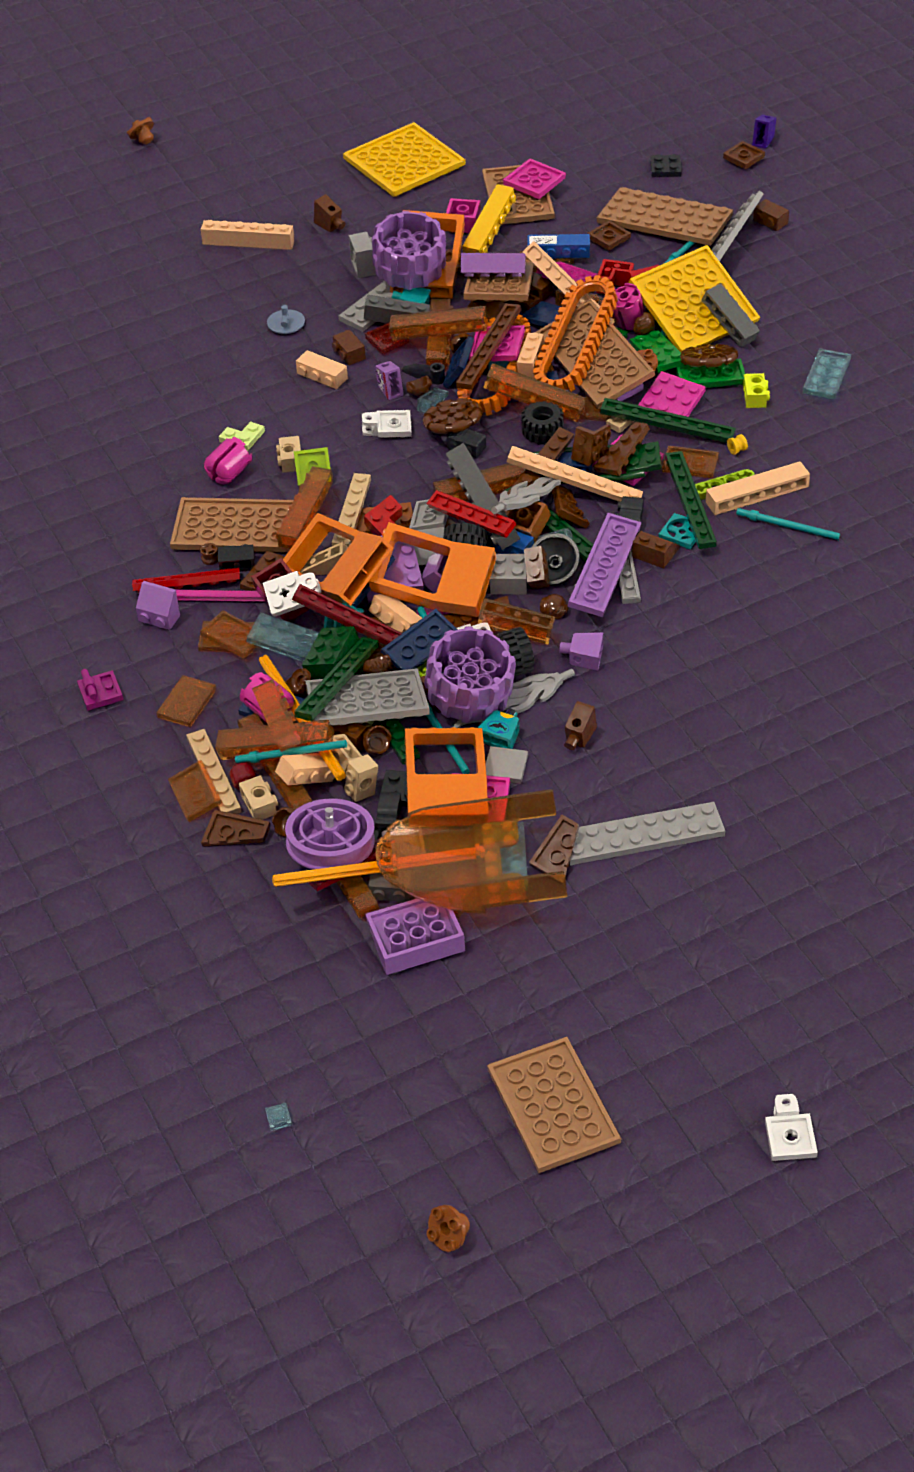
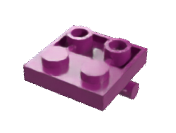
[77,669,123,711]

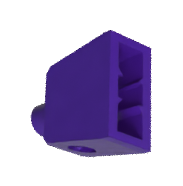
[752,115,776,149]

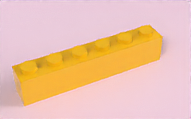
[462,184,516,253]

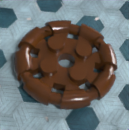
[680,344,738,368]
[423,398,482,434]

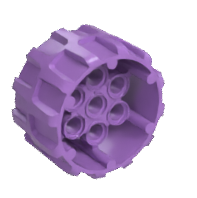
[372,211,446,290]
[424,626,516,723]

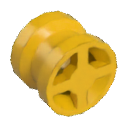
[727,434,748,455]

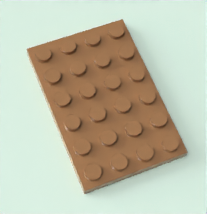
[482,165,555,225]
[464,257,534,302]
[487,1037,621,1173]

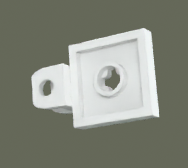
[362,410,411,438]
[263,571,321,617]
[765,1094,817,1161]

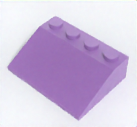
[461,253,526,277]
[367,536,423,604]
[365,891,465,975]

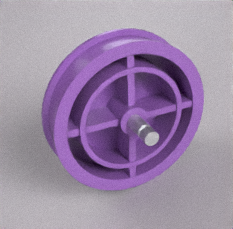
[285,799,375,870]

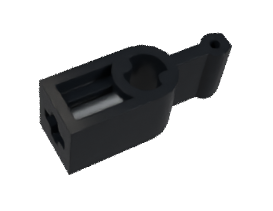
[375,792,401,828]

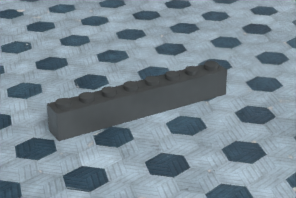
[446,443,520,550]

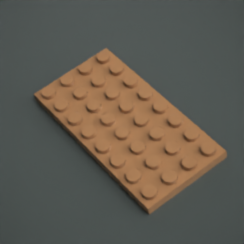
[597,187,733,246]
[536,299,655,409]
[170,497,318,552]

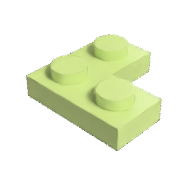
[219,422,265,451]

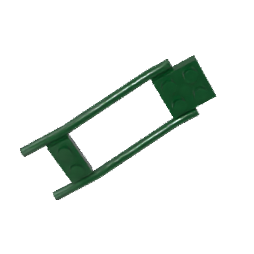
[532,441,662,486]

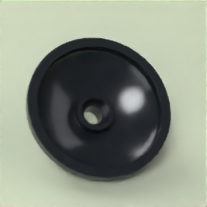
[532,533,580,585]

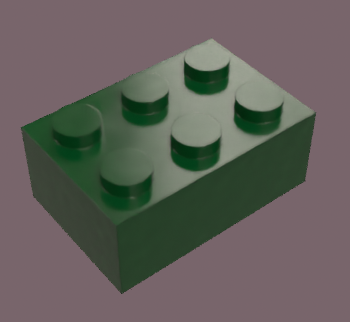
[302,626,360,680]

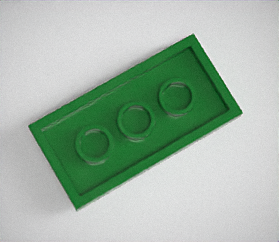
[629,331,684,373]
[676,358,745,388]

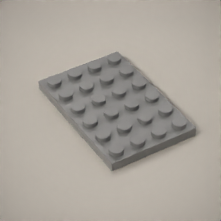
[306,669,429,727]

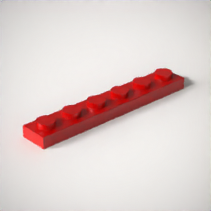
[426,490,517,538]
[132,568,240,593]

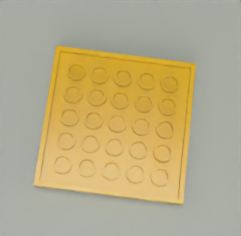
[343,122,466,197]
[629,245,760,352]

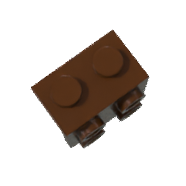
[571,424,611,466]

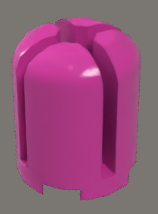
[613,283,646,330]
[204,437,253,485]
[240,672,294,725]

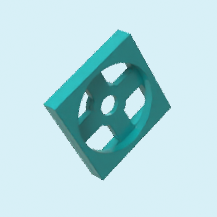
[659,513,696,549]

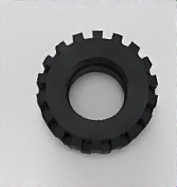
[521,401,564,444]
[443,523,488,547]
[497,627,534,677]

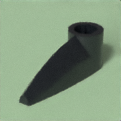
[402,363,445,385]

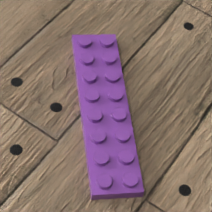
[568,513,642,617]

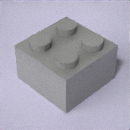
[349,232,376,278]
[490,554,527,595]

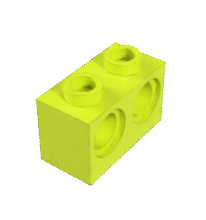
[743,373,770,408]

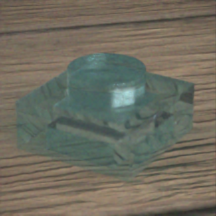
[265,1103,292,1131]

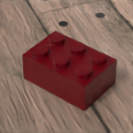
[251,558,310,626]

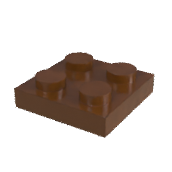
[723,141,765,169]
[587,220,631,251]

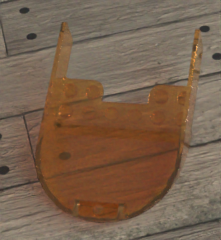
[376,789,568,914]

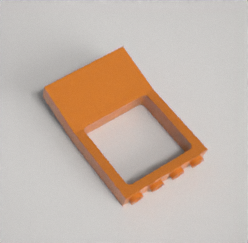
[390,210,464,299]
[283,513,393,606]
[368,522,497,617]
[405,727,488,825]

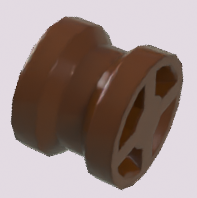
[200,543,218,565]

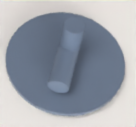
[267,305,305,334]

